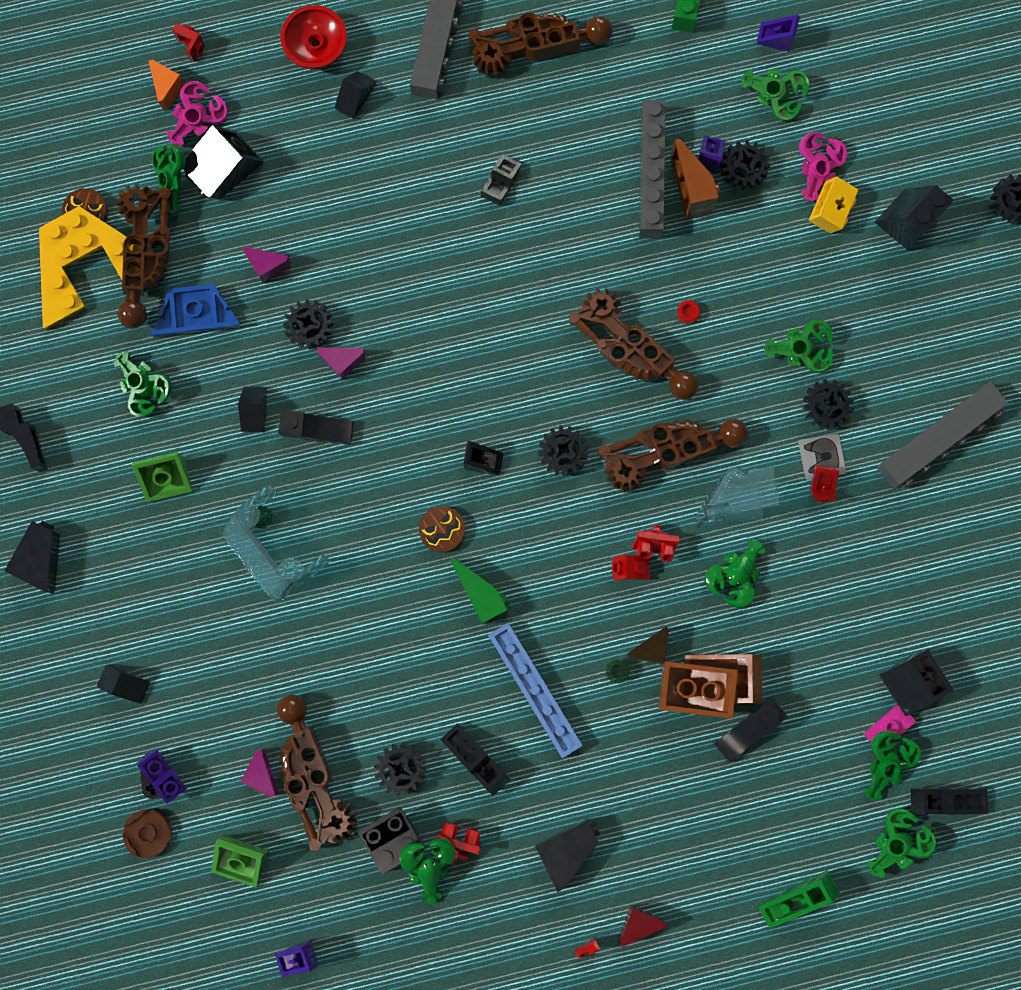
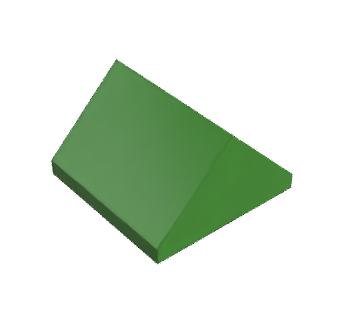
[132,452,192,502]
[211,836,269,888]

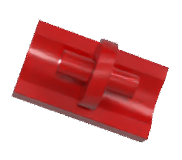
[632,524,679,562]
[437,822,481,865]

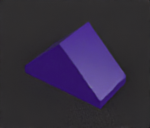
[756,14,800,52]
[698,135,725,173]
[274,939,318,977]

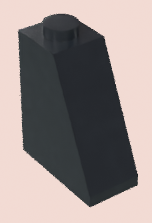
[4,520,60,594]
[535,819,600,892]

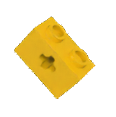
[809,176,859,234]

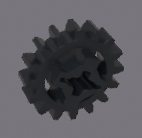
[720,140,770,190]
[990,174,1021,224]
[283,299,334,350]
[802,379,854,430]
[538,425,589,476]
[374,743,427,796]

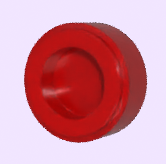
[677,300,700,324]

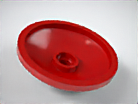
[280,5,347,70]

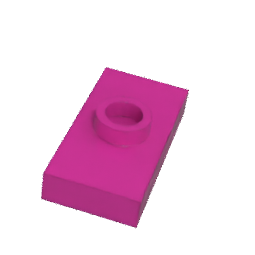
[863,704,916,743]

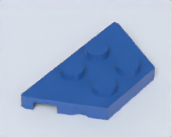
[151,284,240,338]

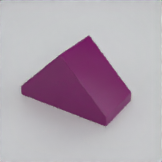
[243,246,292,283]
[317,347,366,380]
[241,749,279,797]

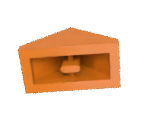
[149,60,185,111]

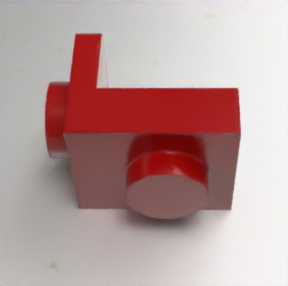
[172,23,204,62]
[809,465,839,503]
[612,555,650,581]

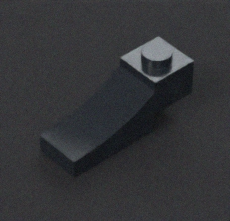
[0,404,47,472]
[278,410,354,445]
[713,698,788,762]
[440,723,511,796]
[911,788,988,815]

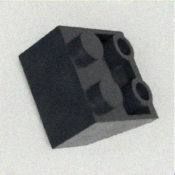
[879,649,954,716]
[358,806,426,875]

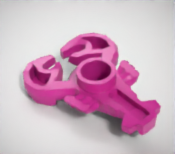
[166,81,228,146]
[799,132,847,202]

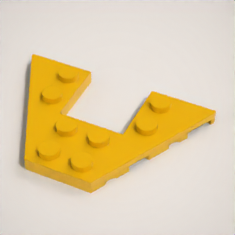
[39,206,141,330]

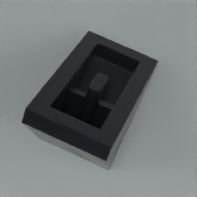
[334,71,376,119]
[238,386,267,433]
[463,441,504,475]
[97,664,150,704]

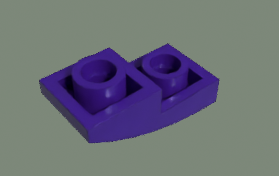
[136,748,187,804]

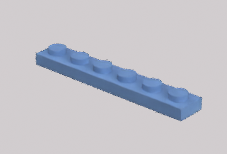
[488,623,583,758]

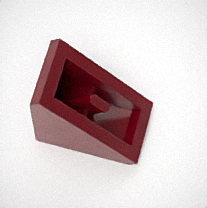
[619,906,667,947]

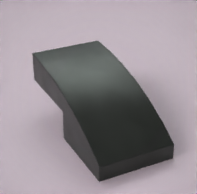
[480,154,522,206]

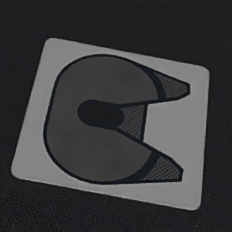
[798,434,846,480]

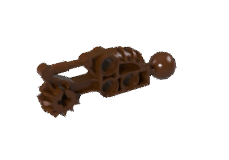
[469,12,613,78]
[116,183,171,329]
[569,288,699,400]
[598,419,748,493]
[277,694,359,851]

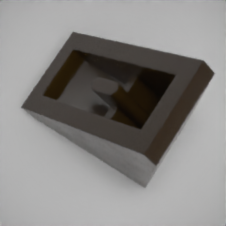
[626,626,669,664]

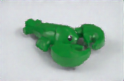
[741,69,810,121]
[152,144,186,214]
[764,319,833,373]
[113,351,172,417]
[704,539,766,608]
[863,730,921,801]
[867,809,937,879]
[399,838,456,905]

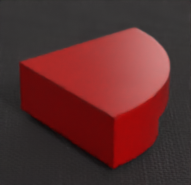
[574,938,600,959]

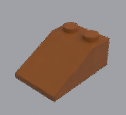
[670,138,720,220]
[685,654,763,704]
[658,661,738,719]

